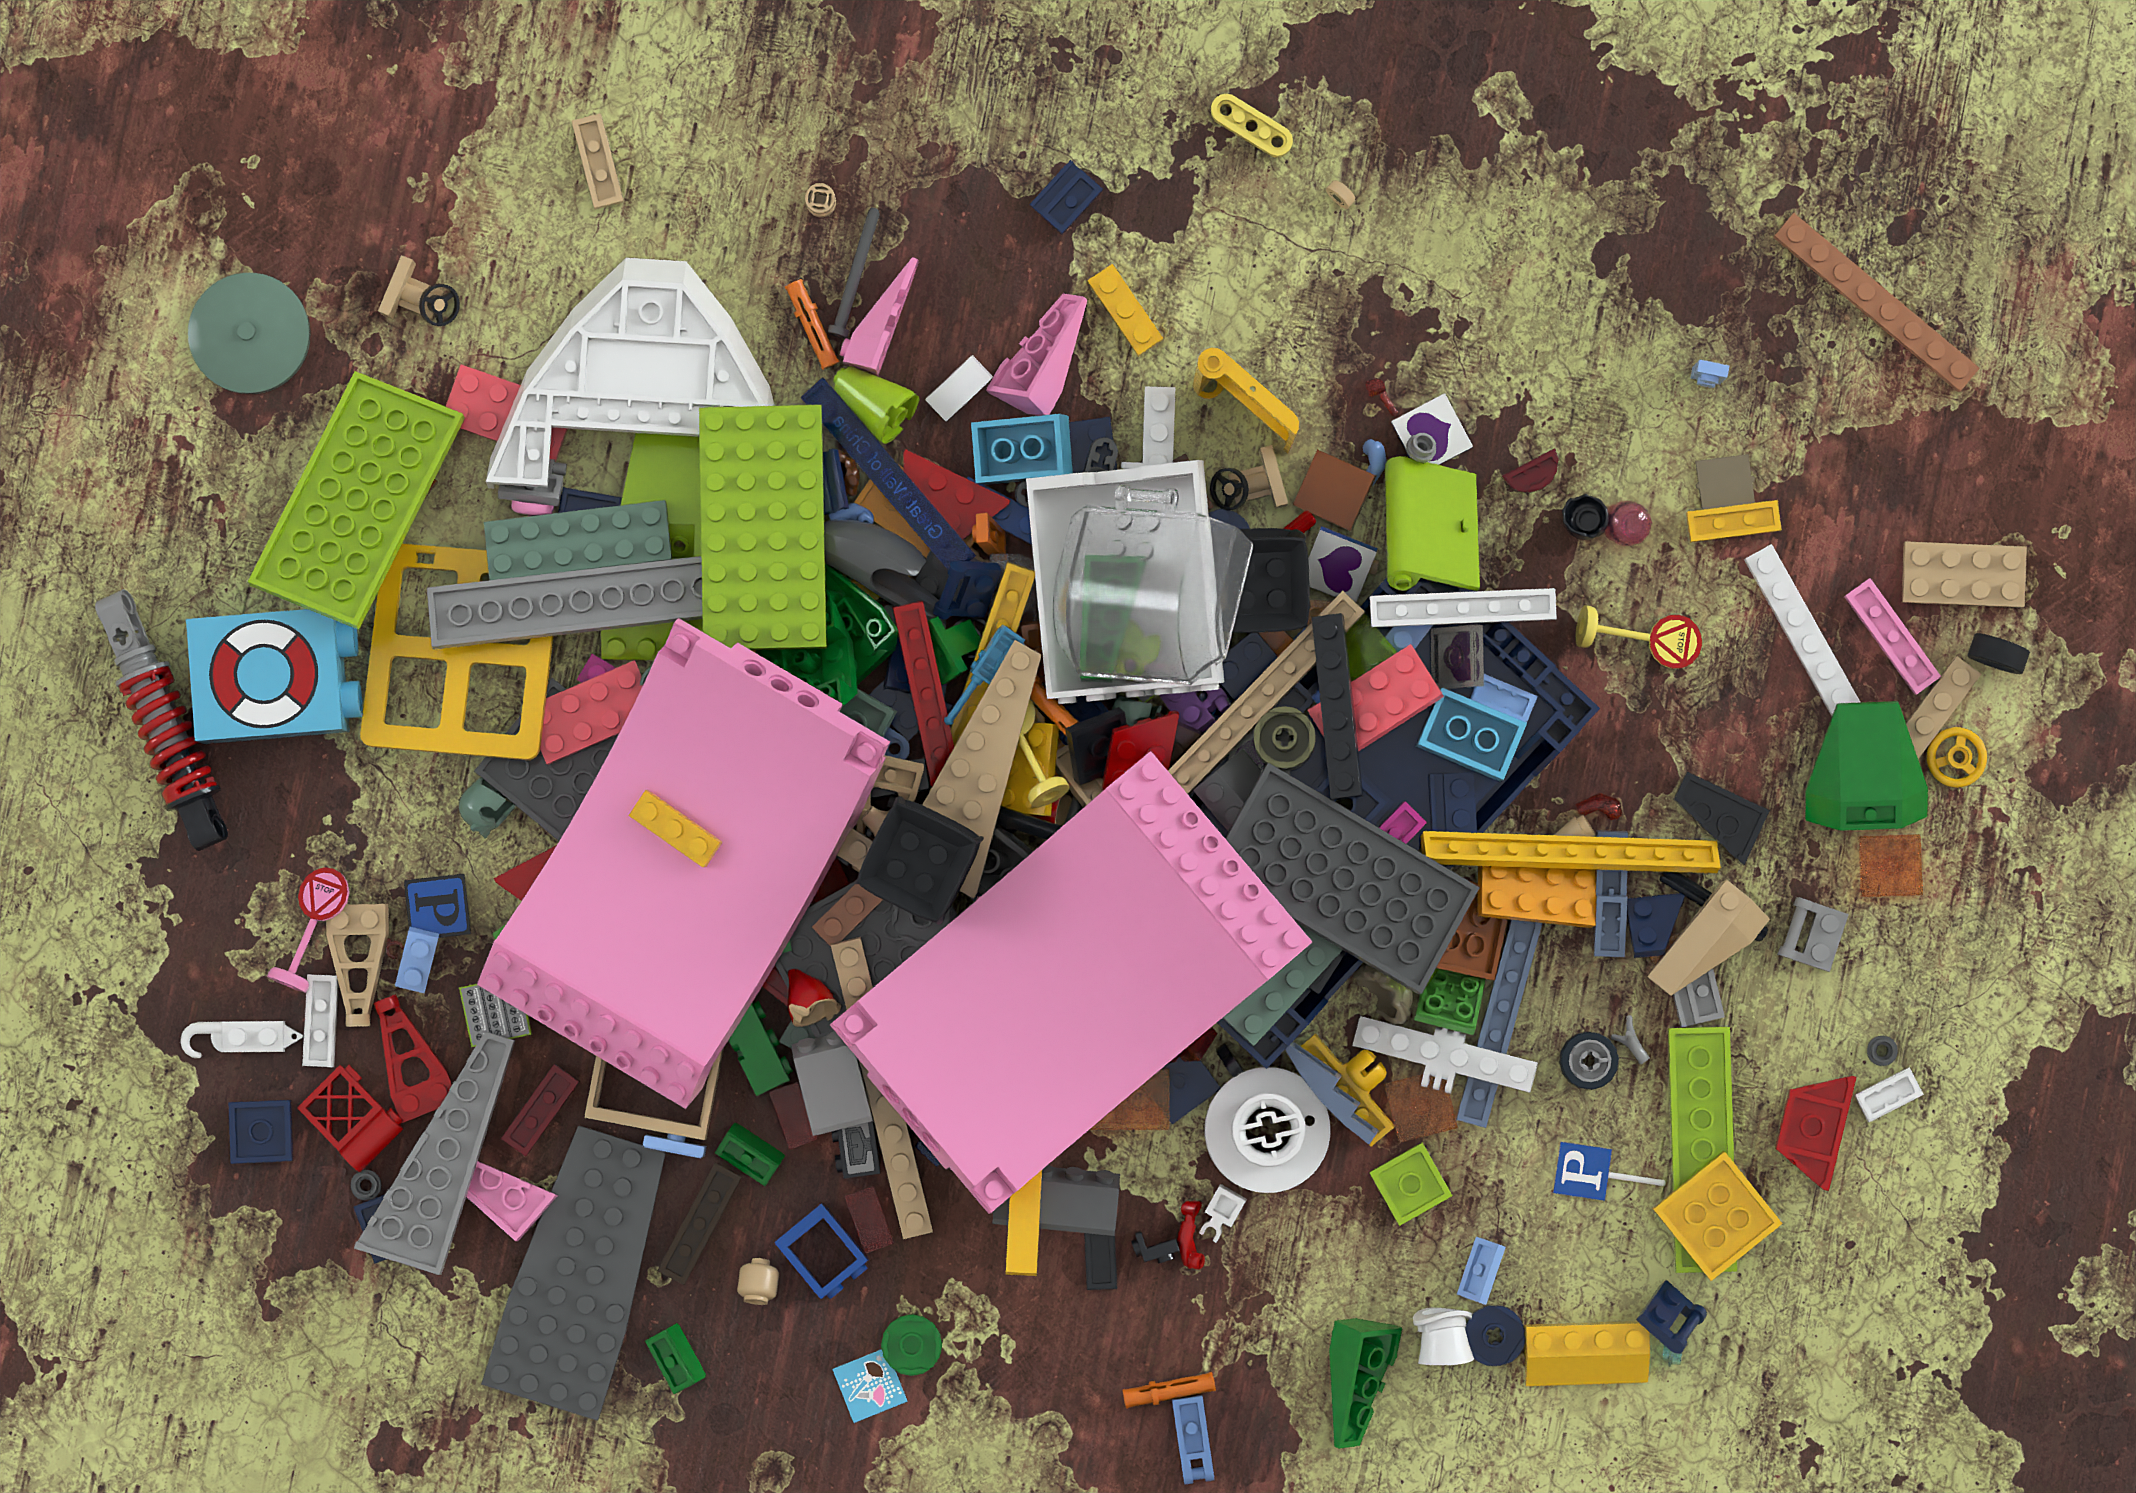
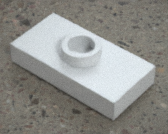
[1854,1067,1924,1122]

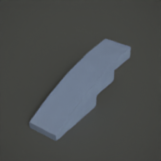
[1594,830,1628,957]
[1285,1042,1379,1144]

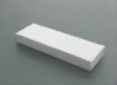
[302,974,339,1067]

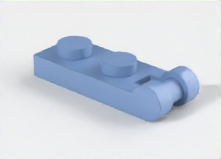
[1172,1395,1215,1485]

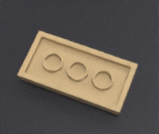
[1901,541,2027,608]

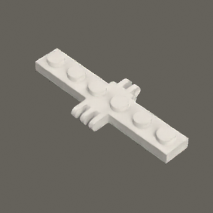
[1121,386,1175,469]
[1352,1016,1538,1094]

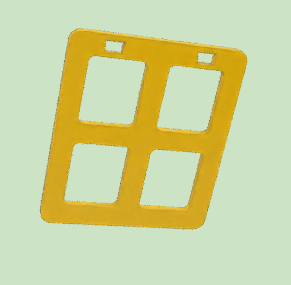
[360,544,554,760]

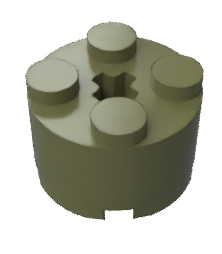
[1254,706,1316,771]

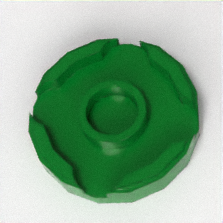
[881,1314,942,1376]

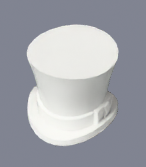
[1413,1307,1474,1365]

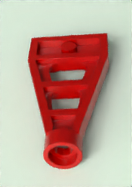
[373,994,453,1123]

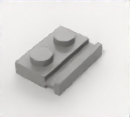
[1673,969,1725,1027]

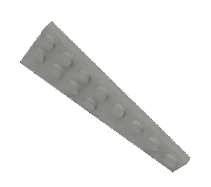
[354,1031,515,1275]

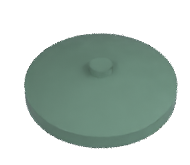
[188,273,311,395]

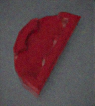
[1501,448,1559,493]

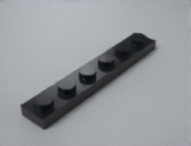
[1312,613,1363,800]

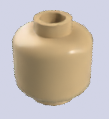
[737,1258,779,1305]

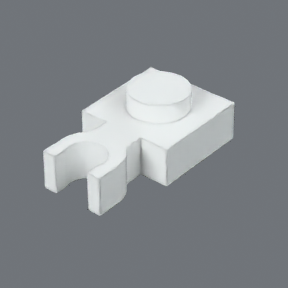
[1199,1184,1247,1243]

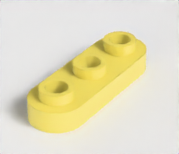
[1211,94,1293,157]

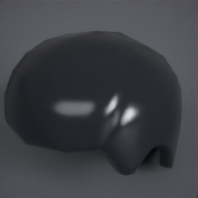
[1562,494,1609,540]

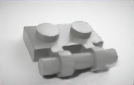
[498,459,567,506]

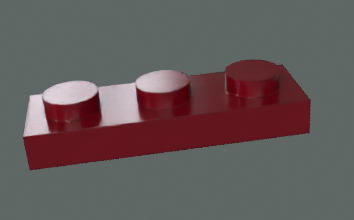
[501,1064,580,1156]

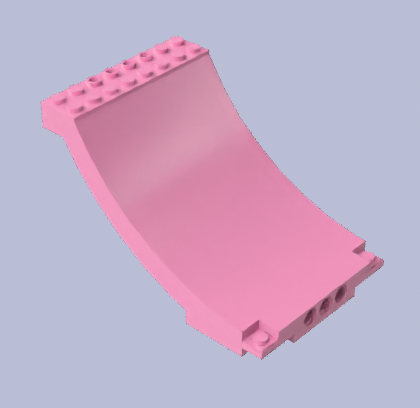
[477,618,890,1109]
[830,751,1312,1214]

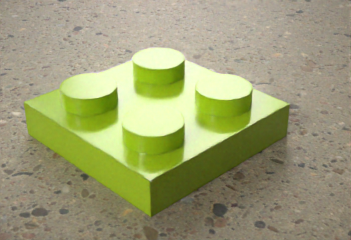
[1369,1142,1453,1226]

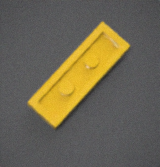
[1087,264,1163,357]
[1686,500,1782,543]
[628,790,722,868]

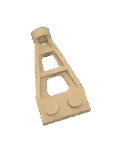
[852,755,924,872]
[326,904,389,1027]

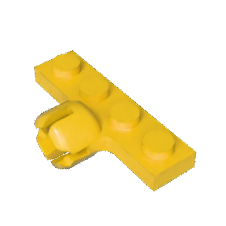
[1301,1033,1395,1147]

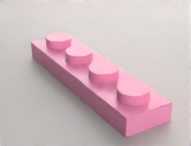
[1844,578,1941,695]

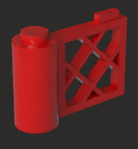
[297,1065,404,1172]

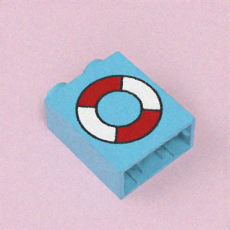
[186,609,363,744]

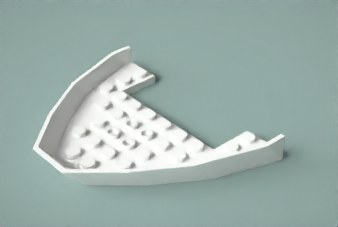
[486,258,775,489]

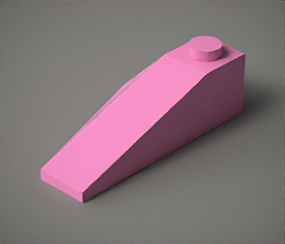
[840,257,919,376]
[986,294,1087,416]

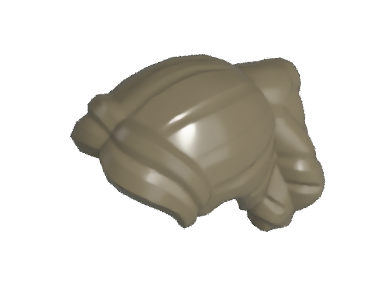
[1353,963,1413,1025]

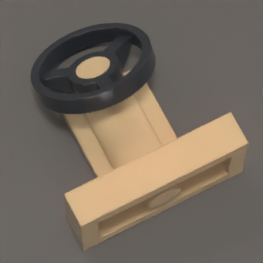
[378,255,460,326]
[1210,445,1288,511]

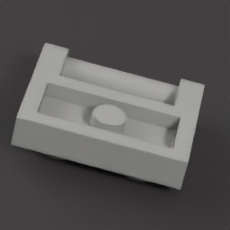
[1777,897,1849,972]

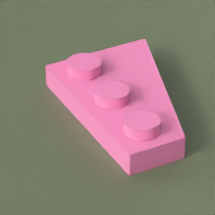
[466,1161,558,1241]

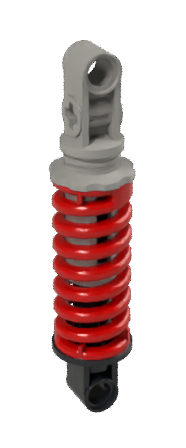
[95,589,228,851]

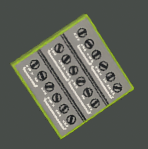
[459,984,532,1047]

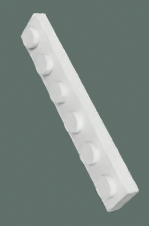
[1744,544,1860,716]
[1370,588,1557,628]

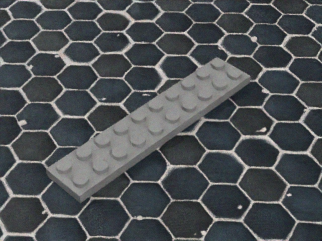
[427,556,703,649]

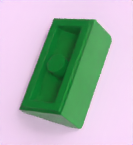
[715,1123,785,1186]
[645,1323,706,1394]

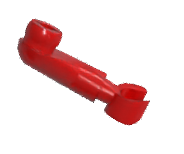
[1177,1200,1205,1270]

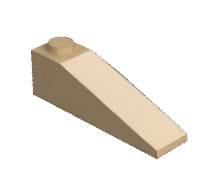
[1647,880,1770,996]

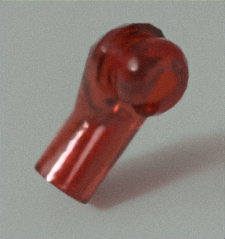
[1575,793,1622,820]

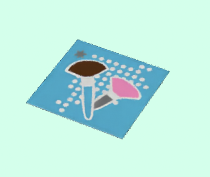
[833,1349,908,1423]

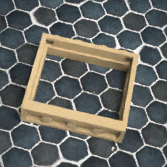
[584,1048,724,1140]

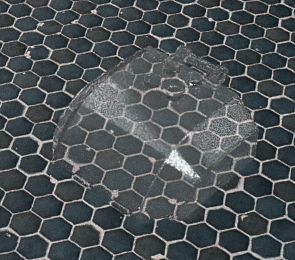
[1053,485,1253,685]

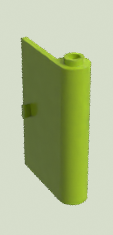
[1385,456,1480,591]

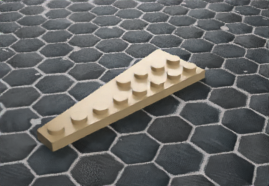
[923,640,1042,899]

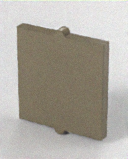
[1695,454,1755,510]

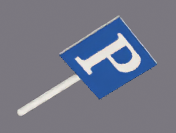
[1553,1142,1666,1201]

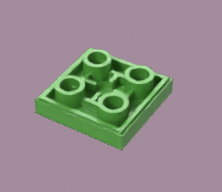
[1414,968,1486,1035]

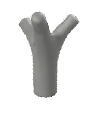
[1611,1015,1650,1064]

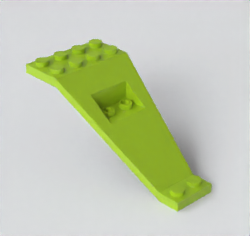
[601,433,703,660]

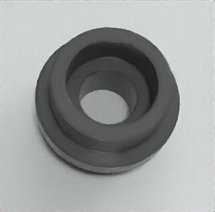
[1867,1036,1898,1066]
[351,1170,382,1200]

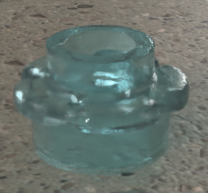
[1663,1345,1682,1367]

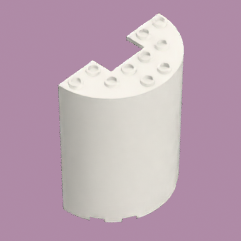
[1026,460,1224,704]

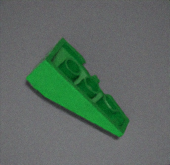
[1329,1318,1402,1449]

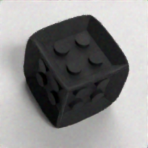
[1210,528,1310,633]
[855,796,984,925]

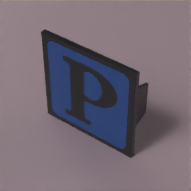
[404,874,471,938]

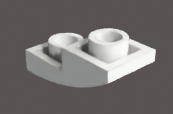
[925,355,993,421]

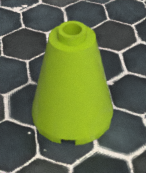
[833,366,919,444]

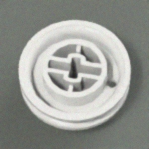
[1204,1067,1330,1193]

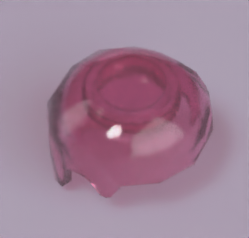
[1605,500,1652,547]

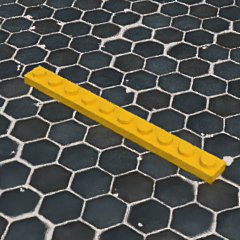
[1420,831,1721,873]

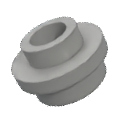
[1406,433,1436,462]

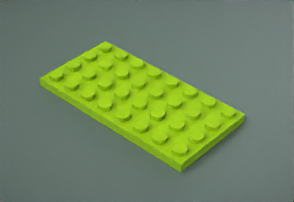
[248,371,465,630]
[699,405,827,650]

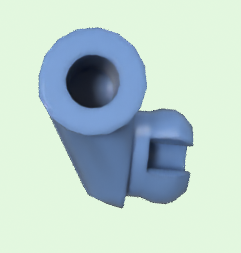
[1363,439,1387,487]
[829,503,874,524]

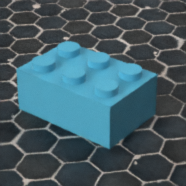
[971,414,1073,485]
[1415,688,1527,782]

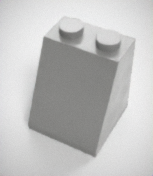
[791,1031,873,1136]

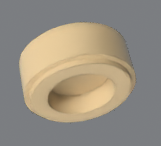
[1326,180,1355,209]

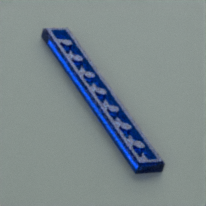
[801,378,976,569]

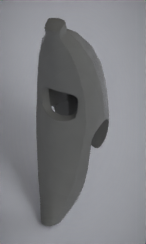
[824,519,946,628]

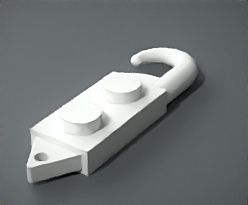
[180,1021,304,1058]

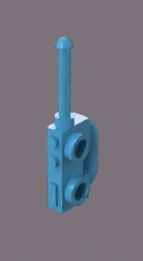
[944,624,1025,725]

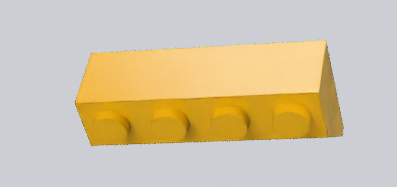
[1523,1321,1650,1386]

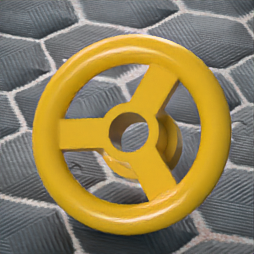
[1927,727,1987,788]

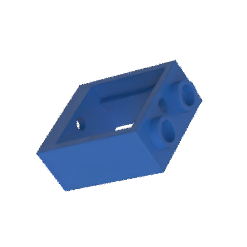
[774,1203,869,1299]

